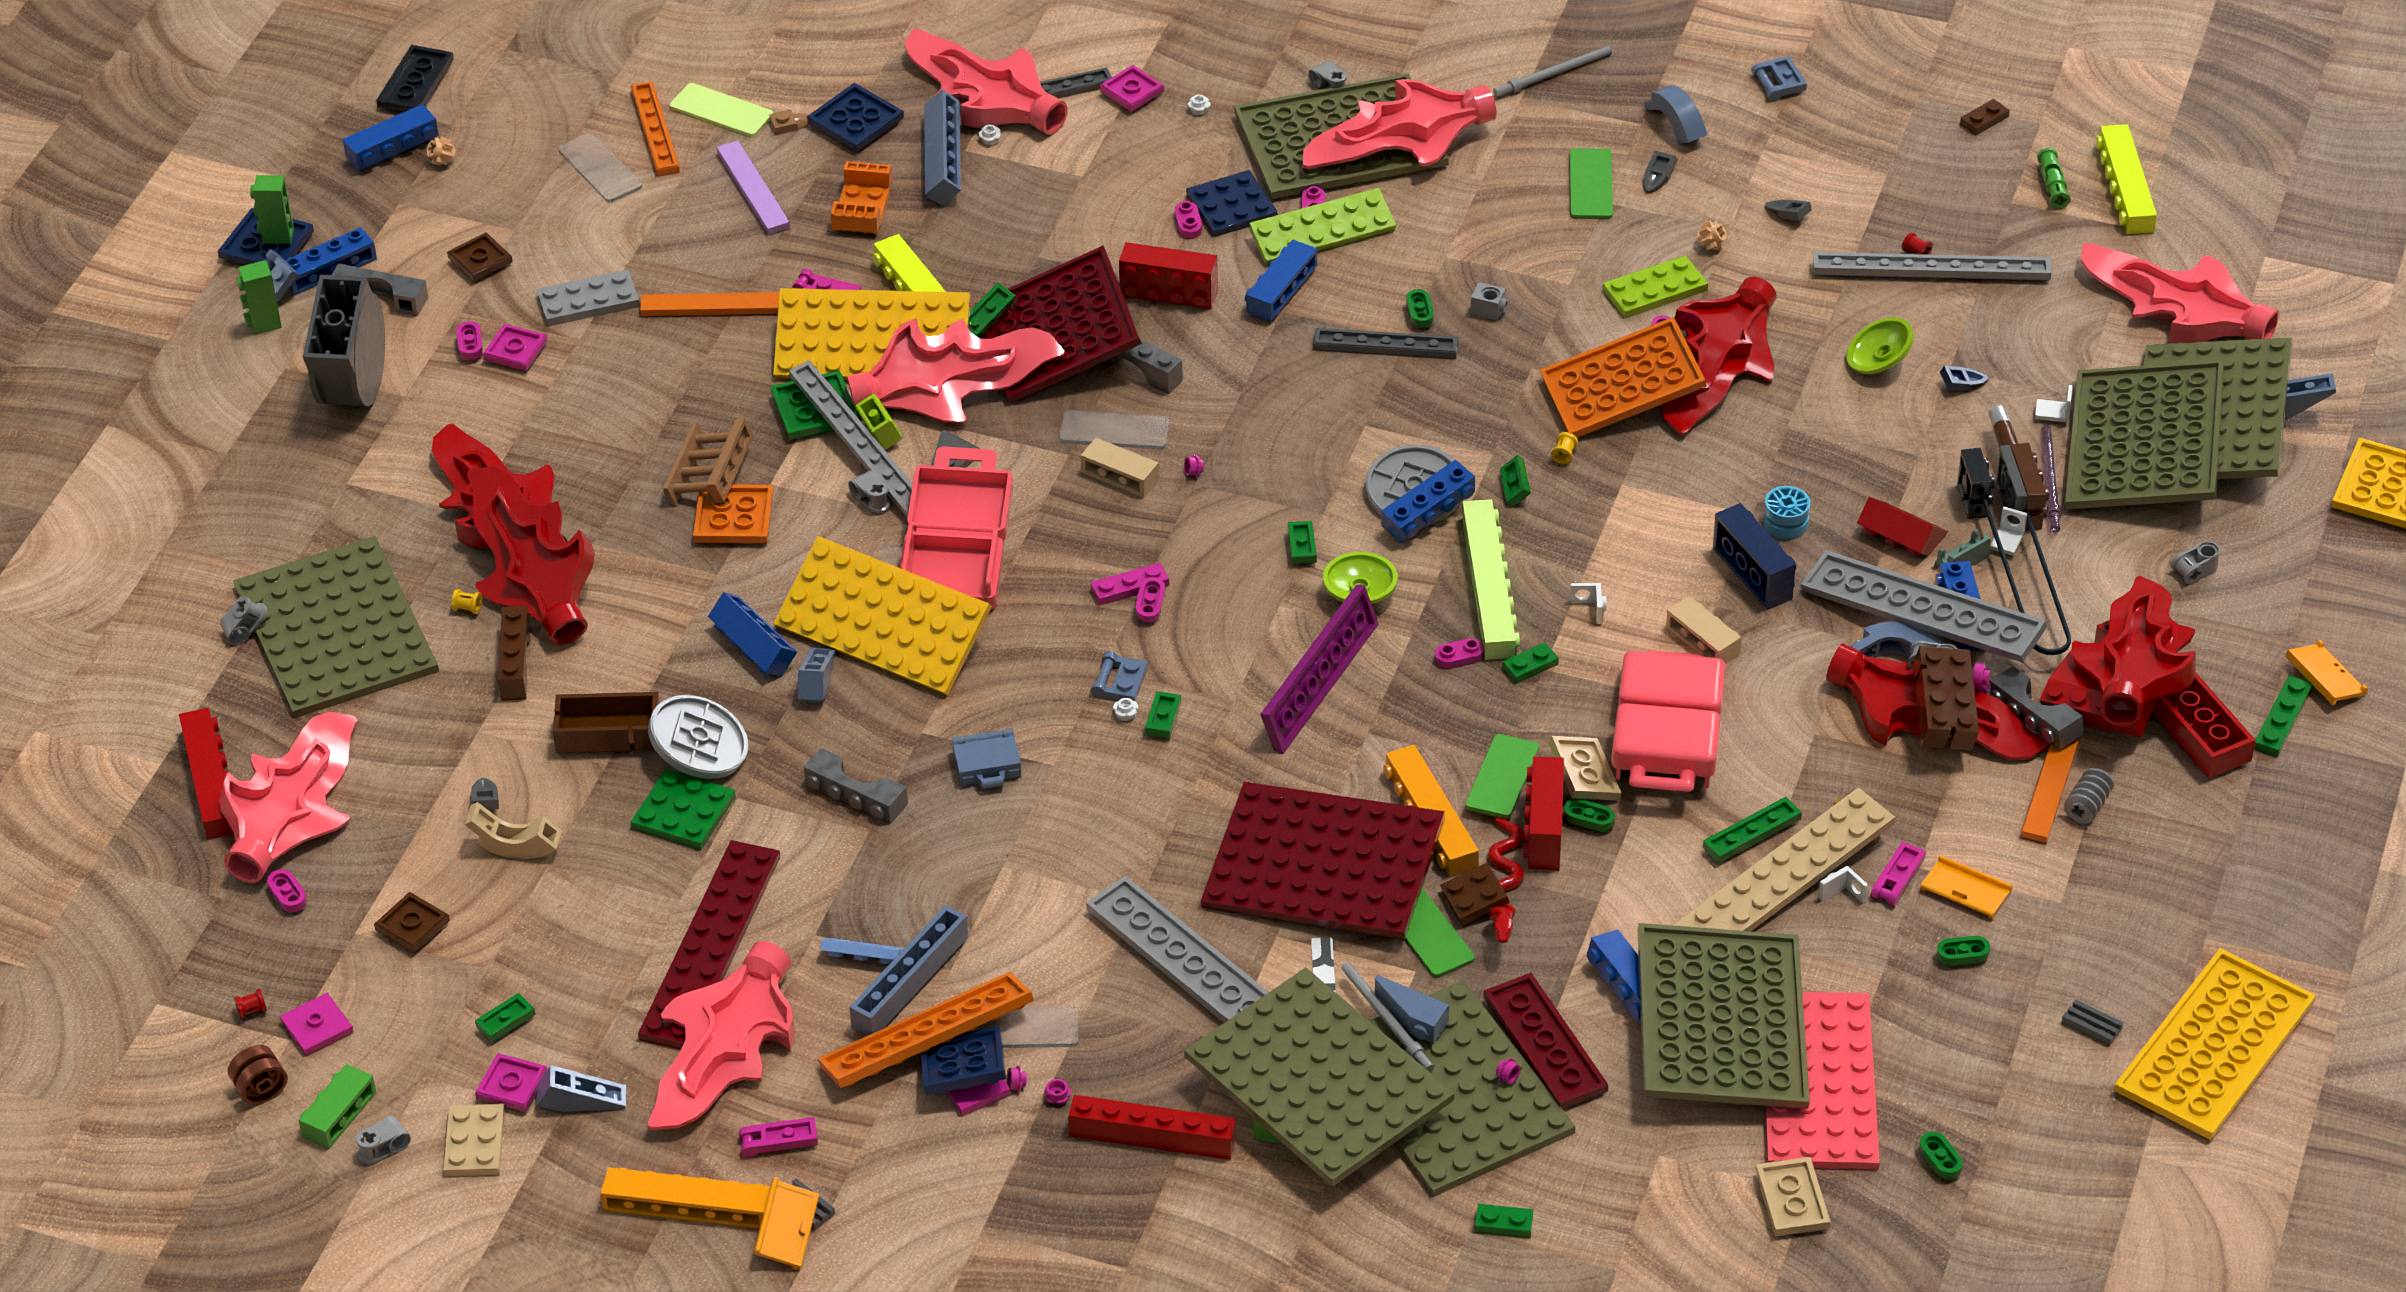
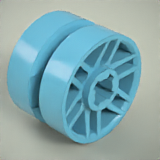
[1763,486,1810,539]

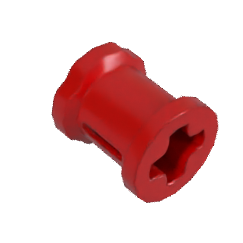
[1901,232,1933,255]
[234,989,267,1019]

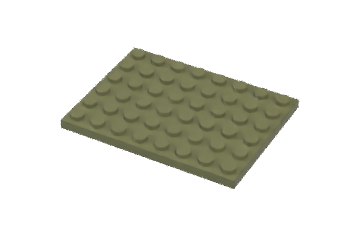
[1234,73,1449,199]
[2143,337,2293,479]
[2065,359,2225,509]
[233,536,439,718]
[1637,923,1810,1109]
[1184,967,1455,1187]
[1370,980,1576,1197]

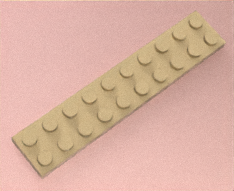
[1673,787,1895,931]

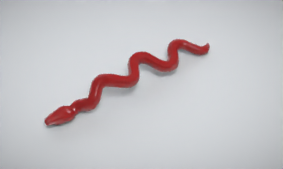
[1488,816,1524,943]

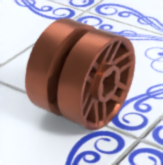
[227,1045,288,1105]

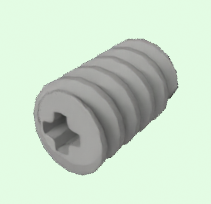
[2064,768,2114,825]

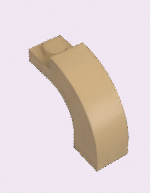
[465,802,562,859]

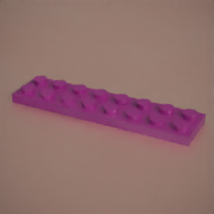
[1260,585,1379,754]

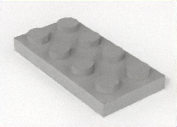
[537,270,640,326]

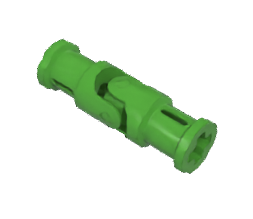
[2037,148,2071,209]

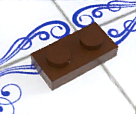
[1960,99,2010,136]

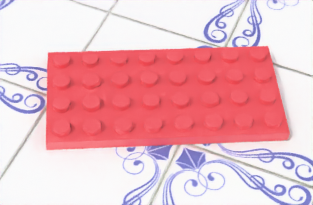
[1765,992,1880,1170]

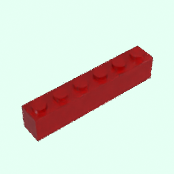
[179,707,234,840]
[1068,1095,1236,1160]

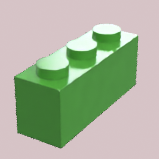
[250,175,294,244]
[236,260,282,335]
[299,1064,376,1149]

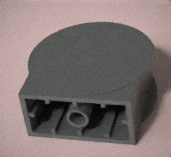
[303,275,385,406]

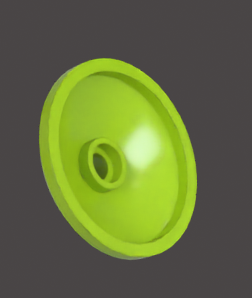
[1846,317,1914,374]
[1323,552,1398,604]

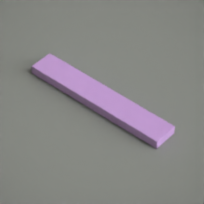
[717,140,790,235]

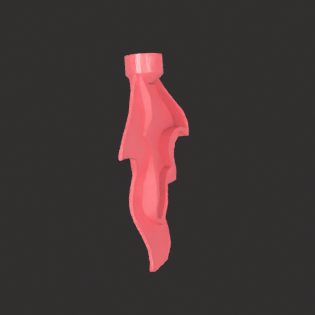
[905,29,1068,135]
[1303,79,1497,169]
[2081,243,2279,343]
[847,318,1065,423]
[219,712,358,883]
[648,941,795,1131]

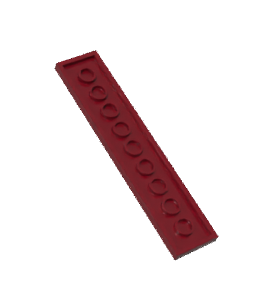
[638,840,781,1050]

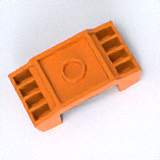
[831,161,893,234]

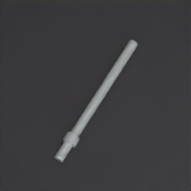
[1493,46,1612,97]
[1341,962,1434,1072]

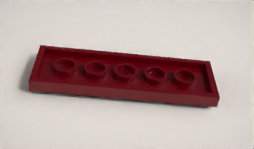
[1484,973,1609,1109]

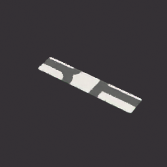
[1311,938,1336,992]

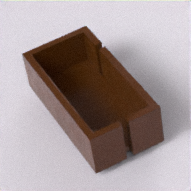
[1912,646,1979,751]
[553,692,660,753]

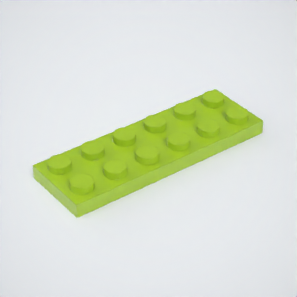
[1249,188,1396,266]

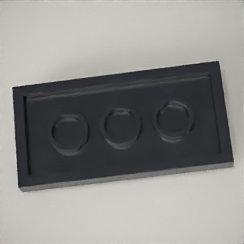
[376,44,454,112]

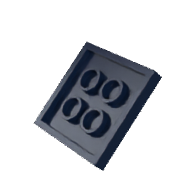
[807,83,904,152]
[1186,170,1278,237]
[217,208,314,272]
[921,1026,1006,1096]

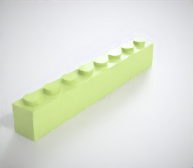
[1462,499,1520,660]

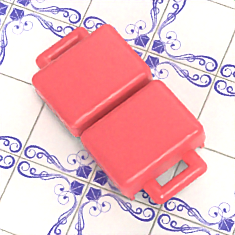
[900,447,1013,610]
[1611,650,1725,792]

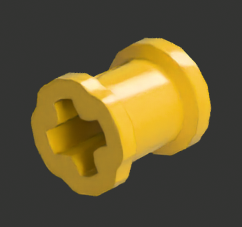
[1551,432,1578,464]
[451,589,483,614]

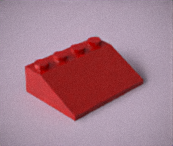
[2040,649,2158,738]

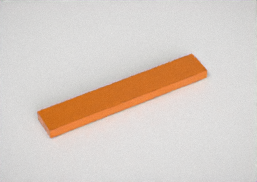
[631,81,680,176]
[640,292,780,316]
[2021,737,2081,843]

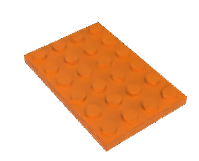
[1540,317,1707,438]

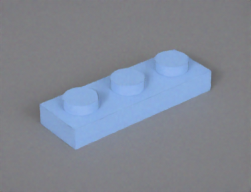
[820,938,904,964]

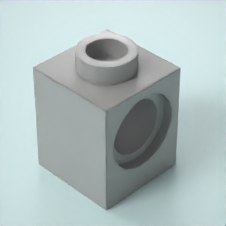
[1470,282,1508,321]

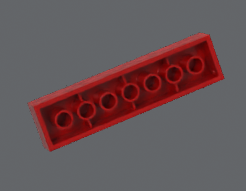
[2094,620,2256,779]

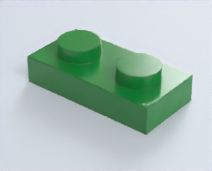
[1500,455,1531,507]
[1288,521,1317,564]
[1502,642,1559,684]
[1145,691,1182,738]
[475,993,535,1042]
[1475,1204,1534,1238]

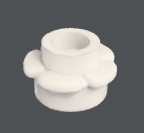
[1188,95,1210,115]
[979,125,1001,146]
[1113,698,1138,721]

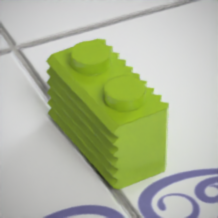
[855,394,903,450]

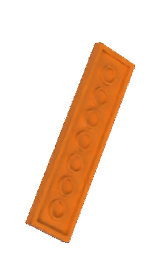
[818,972,1034,1089]

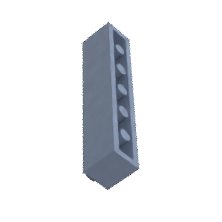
[924,89,961,206]
[849,905,968,1036]

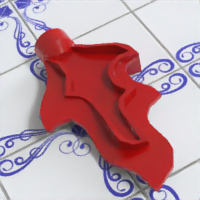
[1661,277,1777,436]
[432,423,568,548]
[467,466,595,645]
[2072,576,2196,727]
[1826,643,2050,760]

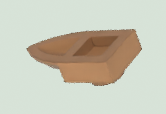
[769,109,810,135]

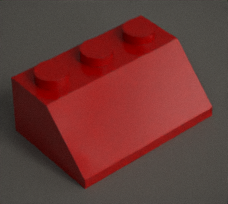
[1857,496,1948,557]

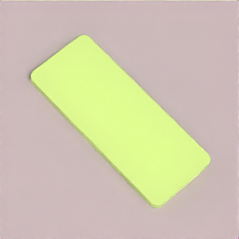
[670,83,773,137]

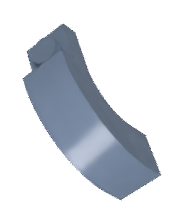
[1644,85,1708,143]
[1851,622,1943,659]

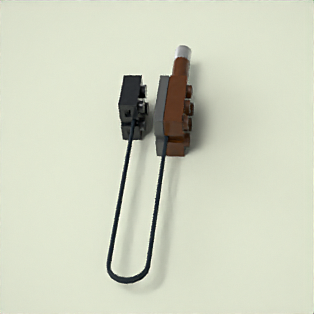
[1957,405,2071,655]

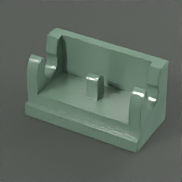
[1935,529,1991,569]

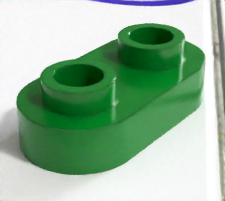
[1406,289,1434,328]
[1564,798,1615,832]
[1936,936,1990,966]
[1919,1132,1963,1180]

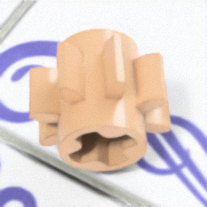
[426,136,455,166]
[1697,221,1727,251]

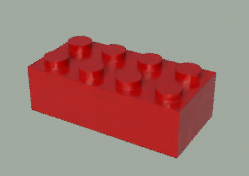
[1119,242,1218,309]
[1523,756,1564,870]

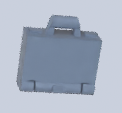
[952,728,1022,789]

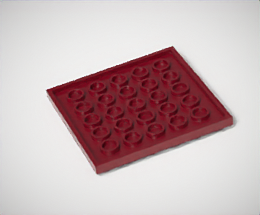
[975,245,1142,403]

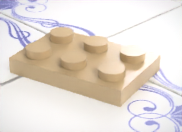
[1548,736,1621,800]
[443,1104,505,1177]
[1756,1157,1831,1236]

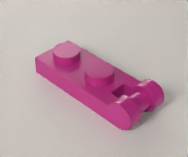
[792,269,862,290]
[1870,841,1926,906]
[738,1117,818,1158]

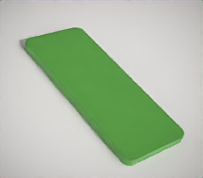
[1570,148,1613,219]
[1466,734,1539,819]
[1405,888,1475,978]

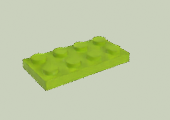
[1602,255,1708,318]

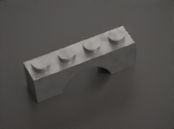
[332,264,428,316]
[1103,340,1183,394]
[1990,666,2084,749]
[804,748,908,824]

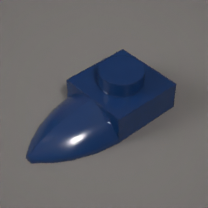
[1940,366,1988,391]

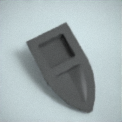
[1644,151,1677,192]
[1765,200,1812,222]
[471,778,499,811]

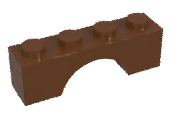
[498,606,530,701]

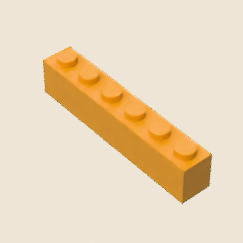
[1383,745,1479,877]
[600,1167,770,1229]

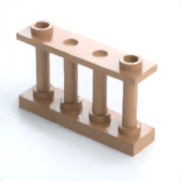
[663,418,753,506]

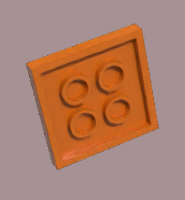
[693,484,774,544]

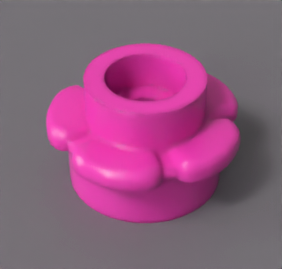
[1184,454,1204,478]
[1496,1058,1521,1084]
[1006,1065,1027,1092]
[1044,1079,1071,1104]

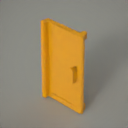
[2285,640,2368,705]
[1920,855,2013,920]
[753,1177,819,1270]

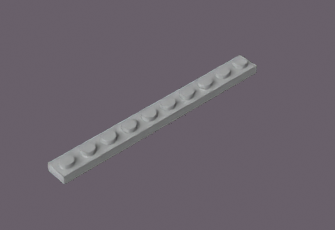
[1813,252,2051,280]
[789,360,913,518]

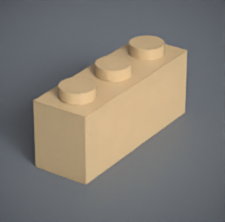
[1081,438,1159,498]
[1666,596,1741,664]

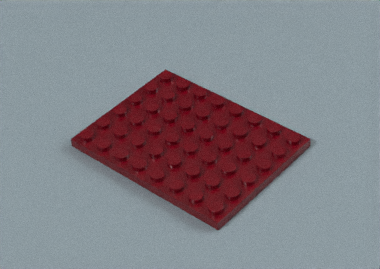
[1201,782,1445,939]

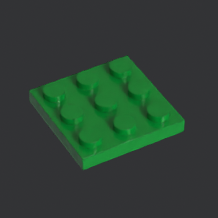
[770,371,859,440]
[631,769,736,850]

